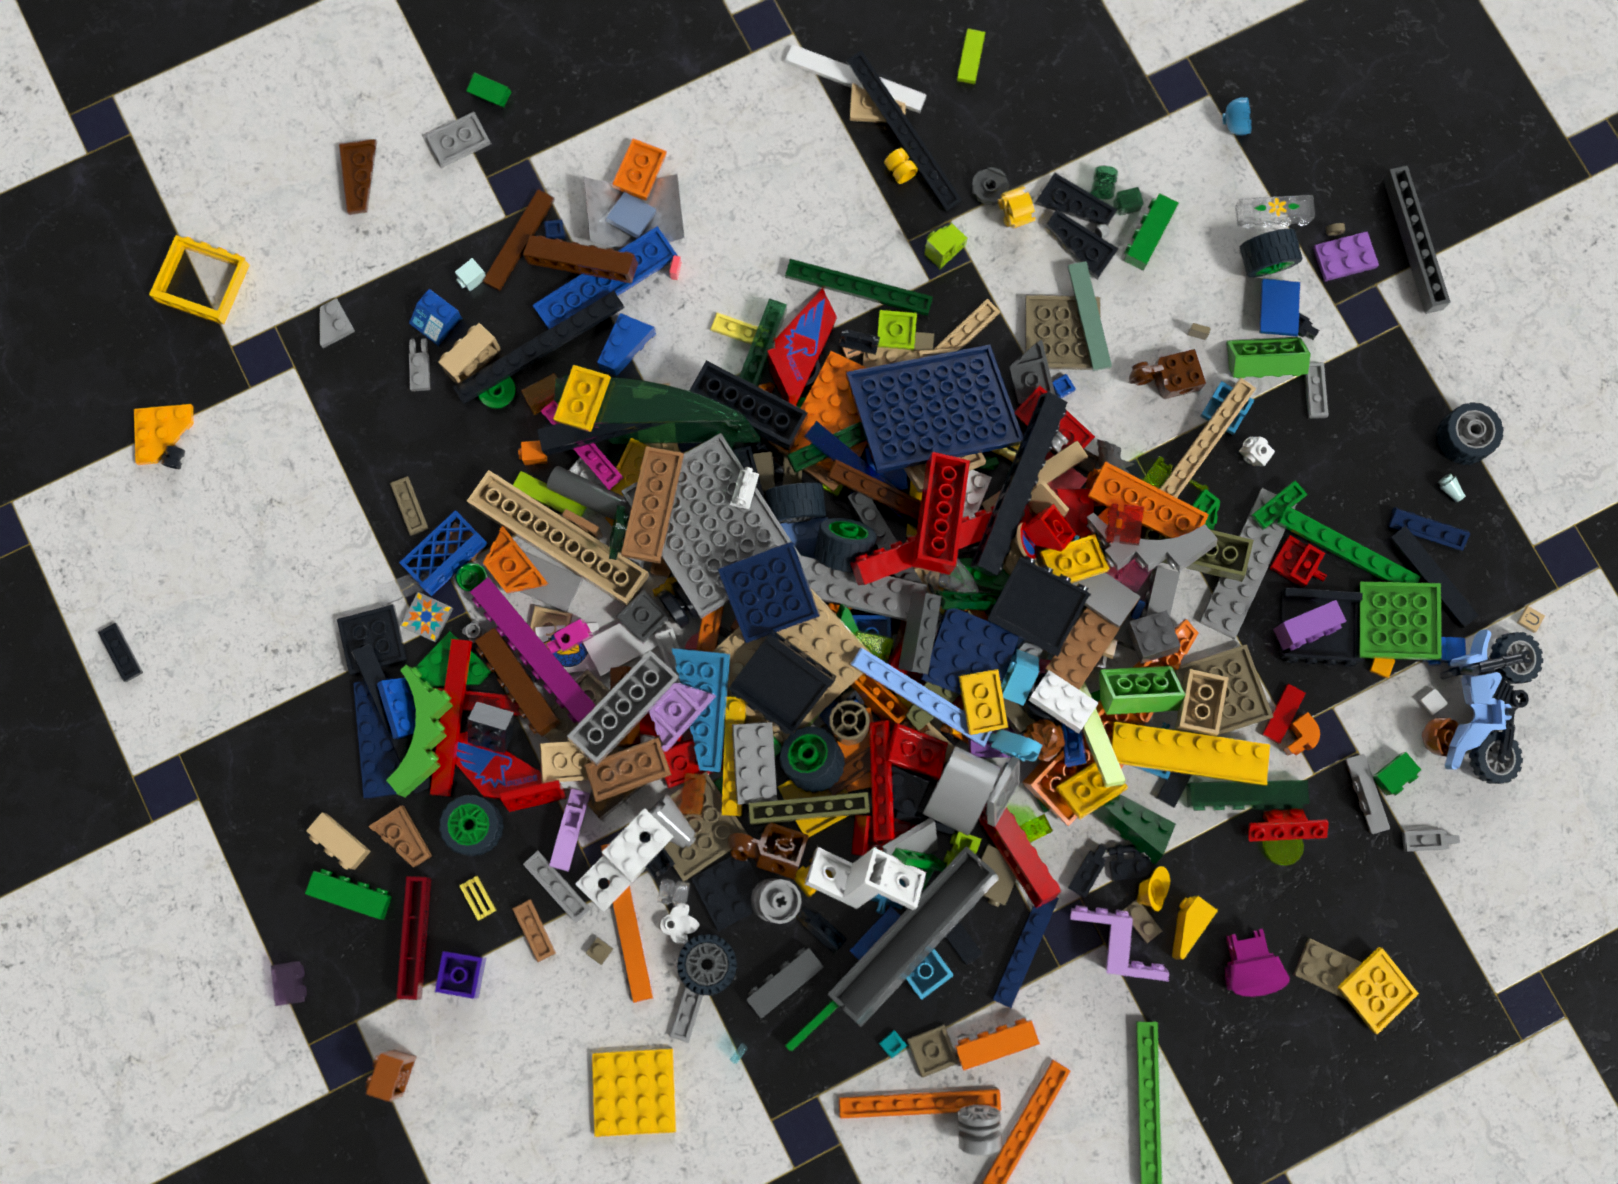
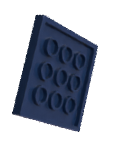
[718,541,820,643]
[920,608,1019,696]

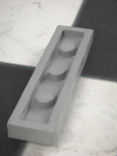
[523,851,591,923]

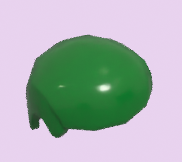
[455,563,487,592]

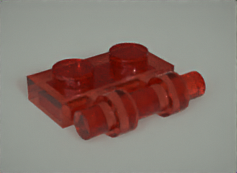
[1105,504,1144,546]

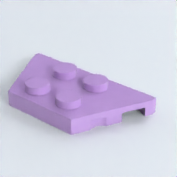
[649,682,716,752]

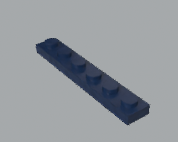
[992,897,1059,1008]

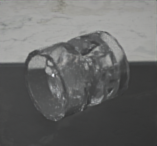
[657,878,690,908]

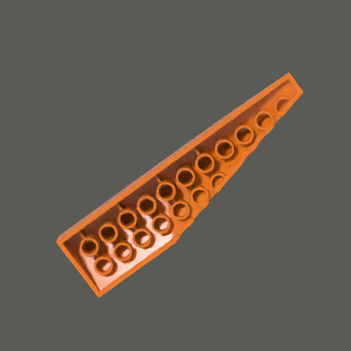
[1022,619,1199,826]

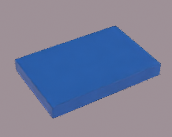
[1259,279,1300,337]

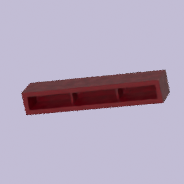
[397,877,431,1000]

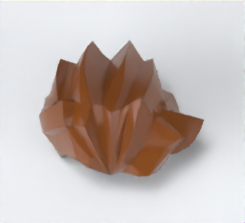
[1023,719,1065,762]

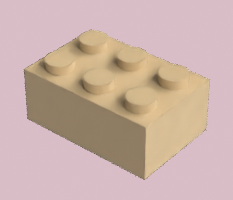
[439,323,501,384]
[1175,669,1229,736]

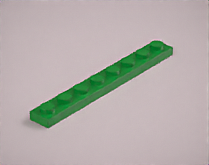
[1277,506,1421,583]

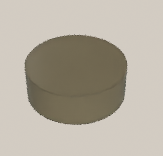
[1326,223,1345,235]

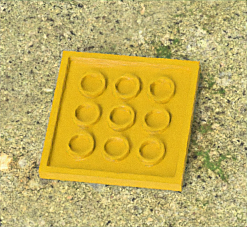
[592,1049,676,1137]

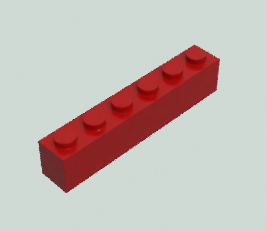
[978,803,1061,908]

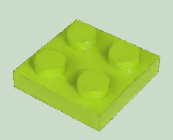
[878,310,917,350]

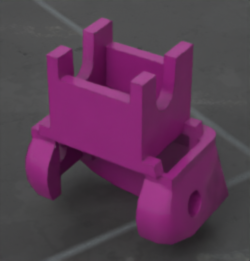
[1224,929,1290,997]

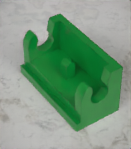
[467,73,511,107]

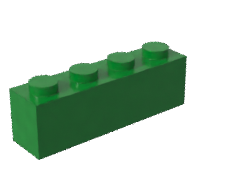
[1124,193,1179,271]
[305,869,392,920]

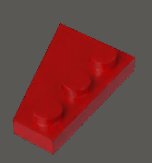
[1055,489,1094,539]

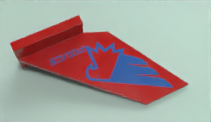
[767,288,837,406]
[455,732,567,812]

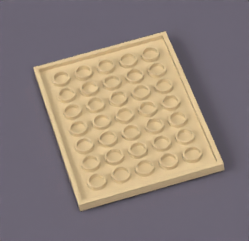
[713,586,872,746]

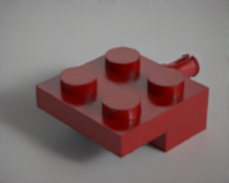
[1270,535,1327,588]

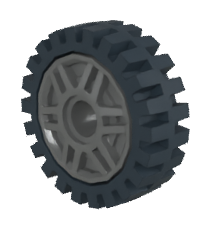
[677,934,737,996]

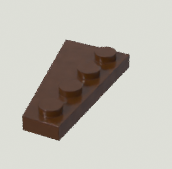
[339,139,377,215]

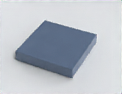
[606,192,656,239]

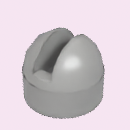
[1094,224,1110,239]

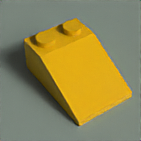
[1172,896,1218,960]

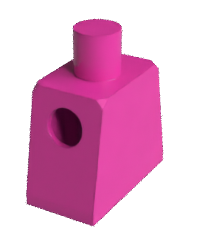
[547,619,594,654]

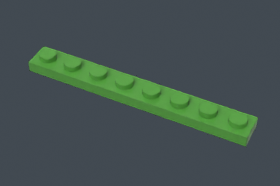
[1136,1021,1162,1184]

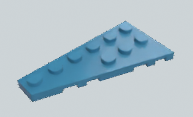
[672,648,730,772]

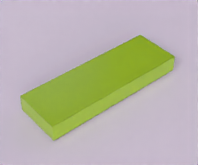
[957,29,985,84]

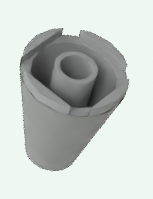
[649,794,696,848]

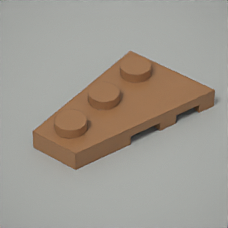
[368,806,432,867]

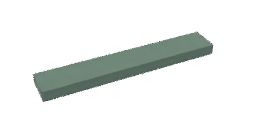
[1067,261,1112,371]

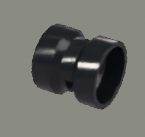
[161,445,186,470]

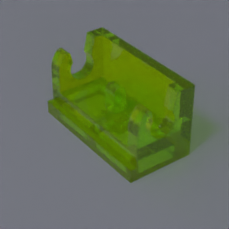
[1143,456,1173,489]

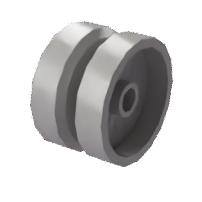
[751,878,801,924]

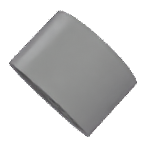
[923,746,1000,836]

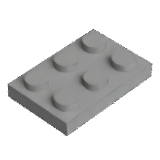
[986,756,1020,826]

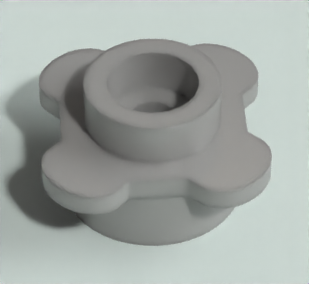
[462,620,486,643]

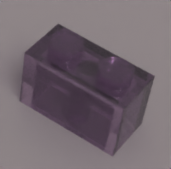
[271,962,307,1006]

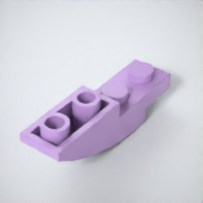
[549,788,590,871]

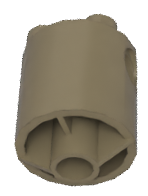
[830,700,869,746]

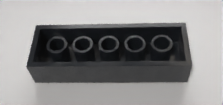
[688,360,808,451]

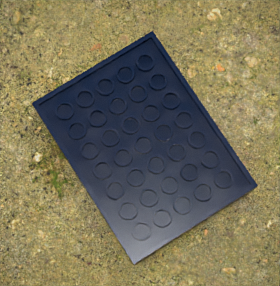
[846,345,1023,473]

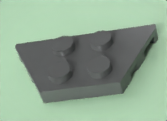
[1009,340,1055,404]

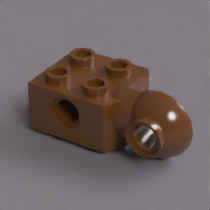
[1129,349,1206,399]
[728,823,809,879]

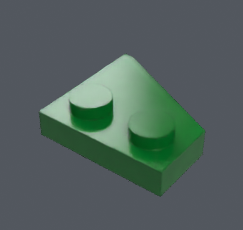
[1191,489,1220,530]

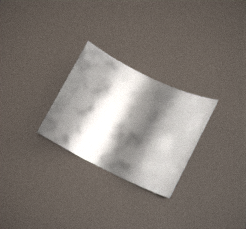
[584,174,685,247]

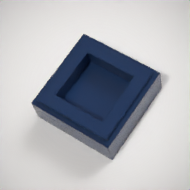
[544,219,565,240]

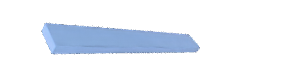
[851,648,993,747]

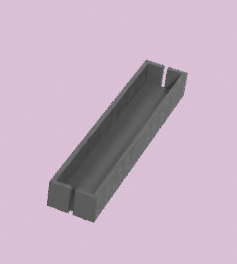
[828,846,999,1027]

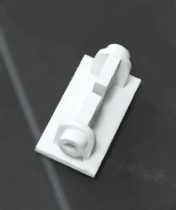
[730,467,759,510]

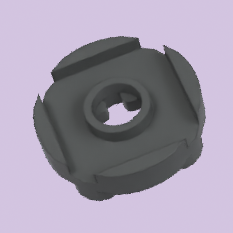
[972,167,1009,205]

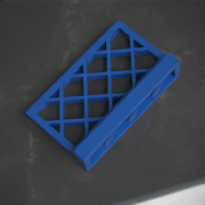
[399,510,488,596]

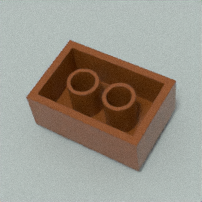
[366,1049,417,1102]

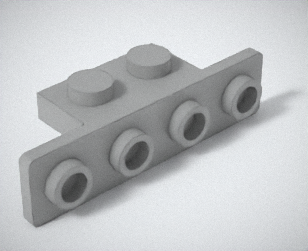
[1346,754,1390,834]

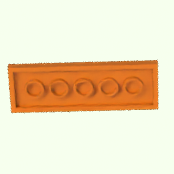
[1087,462,1209,539]

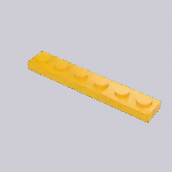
[722,696,747,816]

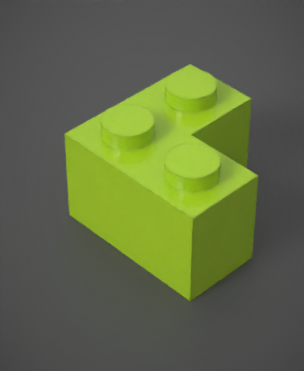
[925,223,968,269]

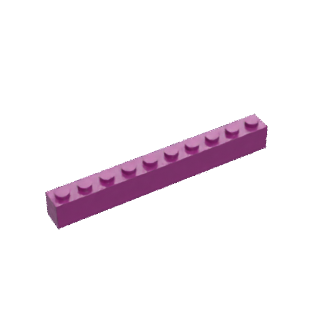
[470,578,596,724]

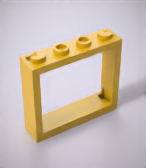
[149,235,250,325]

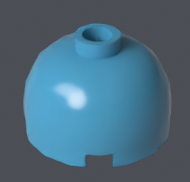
[1222,97,1251,135]

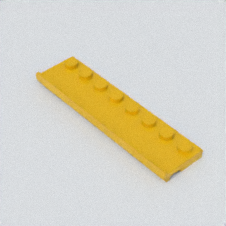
[1111,722,1270,786]

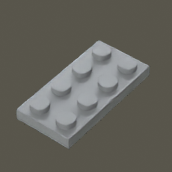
[732,722,777,804]

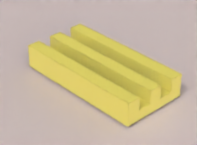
[460,876,497,921]

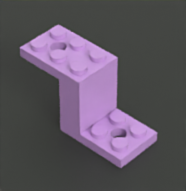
[1071,905,1169,981]

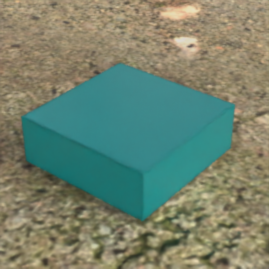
[879,1030,907,1059]

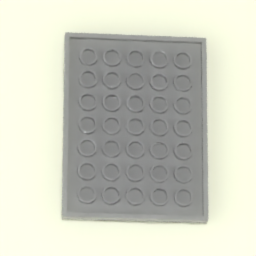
[622,433,802,618]

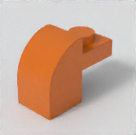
[1283,712,1320,756]

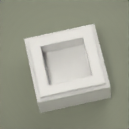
[1419,688,1448,716]

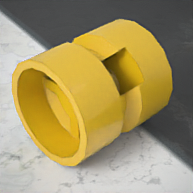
[884,148,918,184]

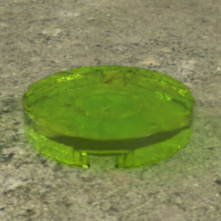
[1263,839,1304,866]

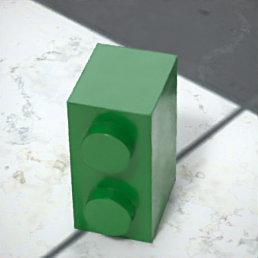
[1373,752,1421,796]

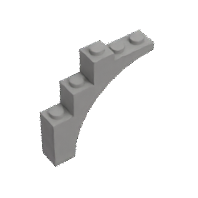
[1087,513,1217,573]

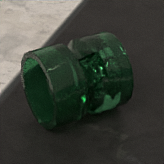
[1091,165,1118,200]

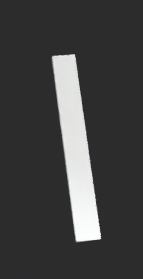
[785,44,926,113]

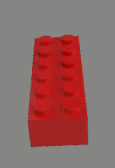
[912,452,970,575]

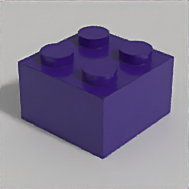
[435,951,486,999]

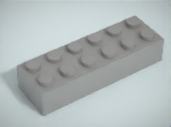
[567,650,679,766]

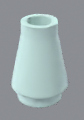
[1438,473,1466,502]

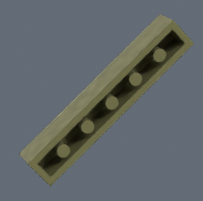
[749,792,870,825]

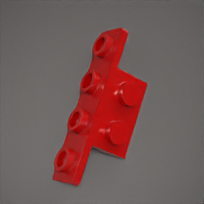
[1248,809,1329,842]

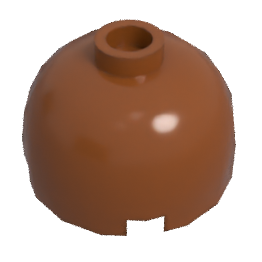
[1422,717,1458,757]

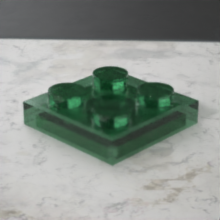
[609,505,628,560]

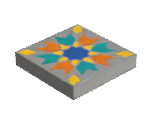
[401,592,453,643]

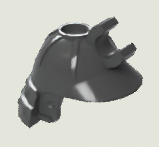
[1097,439,1135,474]

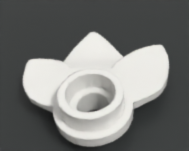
[660,904,699,945]

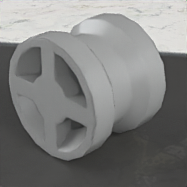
[1052,431,1069,453]

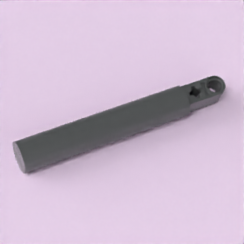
[547,466,632,526]

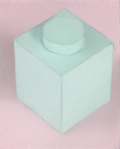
[455,258,486,291]

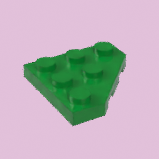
[416,632,492,687]

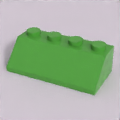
[1227,337,1311,379]
[1099,666,1185,715]

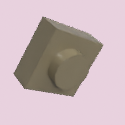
[585,937,614,965]

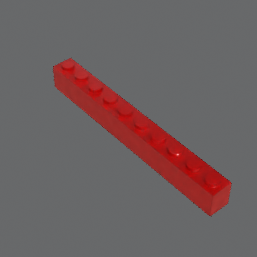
[850,504,1032,585]

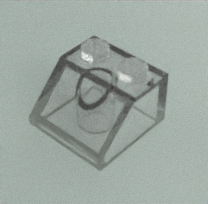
[924,558,979,610]

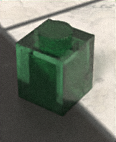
[1113,187,1144,216]

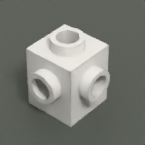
[1239,436,1275,466]

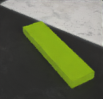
[513,471,587,517]

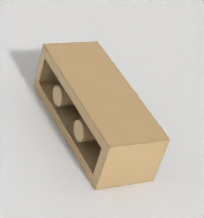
[306,813,371,870]

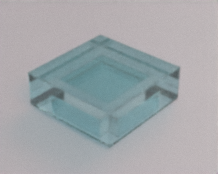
[730,1042,748,1064]

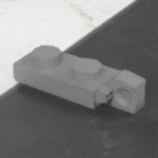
[1402,830,1460,852]

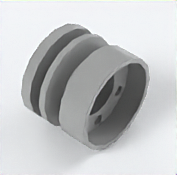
[958,1105,1001,1155]

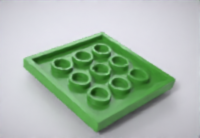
[1359,582,1442,660]

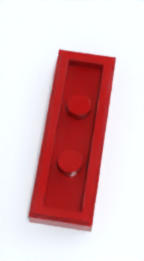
[1262,684,1306,744]

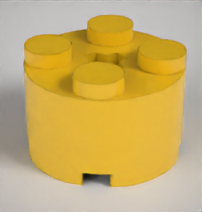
[998,186,1035,229]

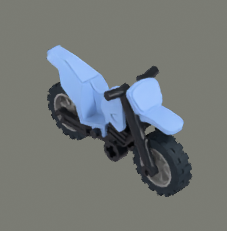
[1440,629,1544,784]

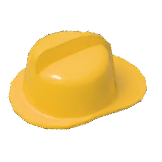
[1137,866,1170,911]

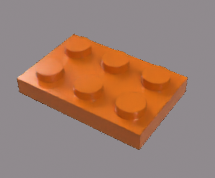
[612,138,667,201]

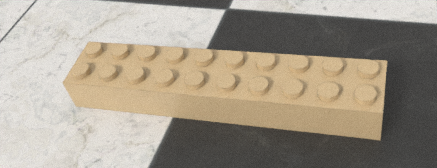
[467,470,649,606]

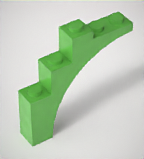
[387,665,453,797]

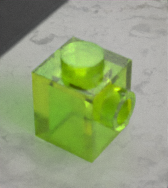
[1019,814,1053,843]

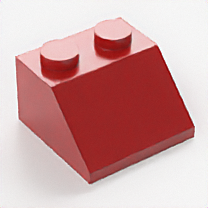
[1023,504,1076,552]

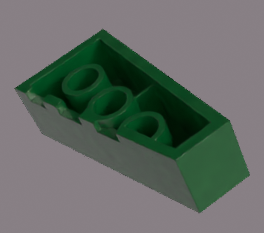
[1092,794,1176,864]

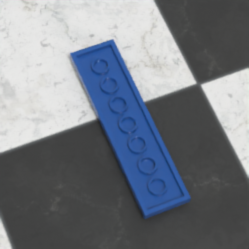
[533,226,678,329]

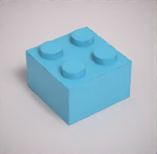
[1001,649,1039,705]
[906,949,954,1000]

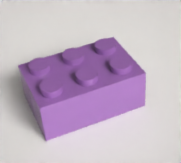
[1273,600,1346,651]

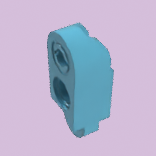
[988,729,1042,762]

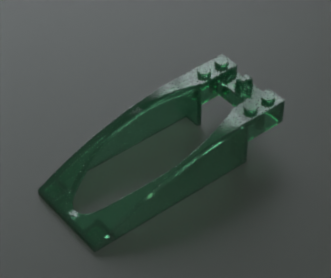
[554,376,760,444]

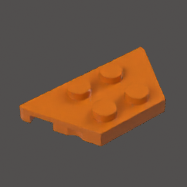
[483,526,548,594]

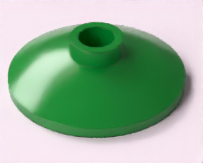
[479,377,515,408]

